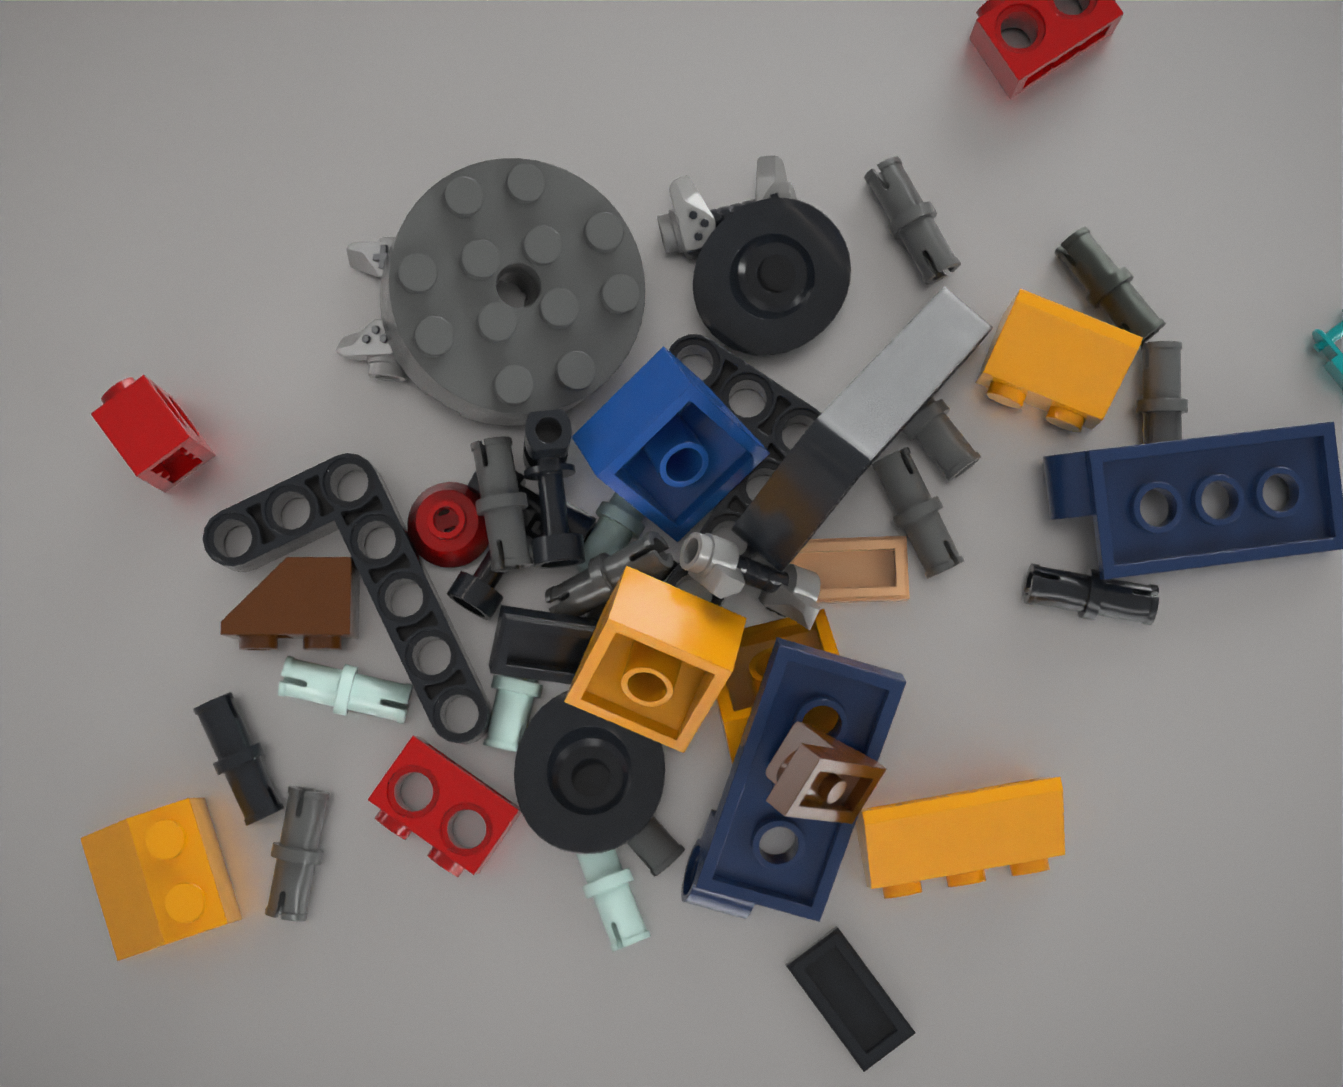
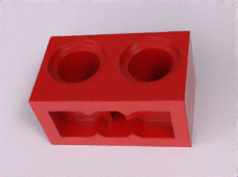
[969,0,1124,99]
[91,375,216,493]
[368,735,522,877]

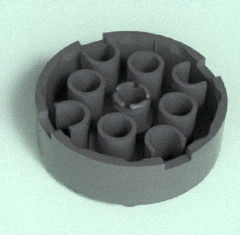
[380,158,645,426]

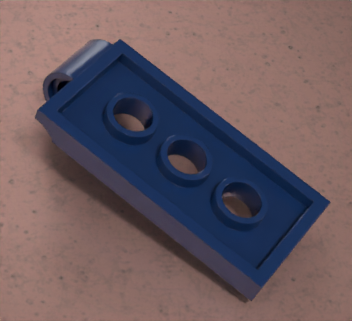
[1043,422,1343,580]
[681,637,906,922]

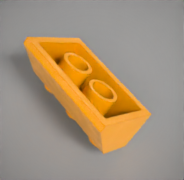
[855,777,1065,899]

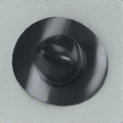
[693,198,851,355]
[514,691,666,854]

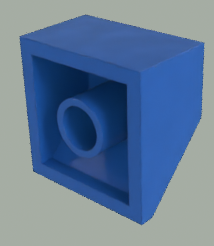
[571,346,770,543]

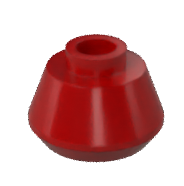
[407,482,489,568]

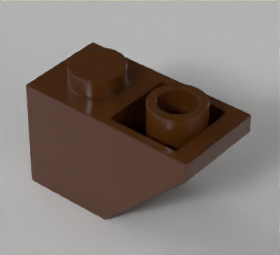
[220,557,360,651]

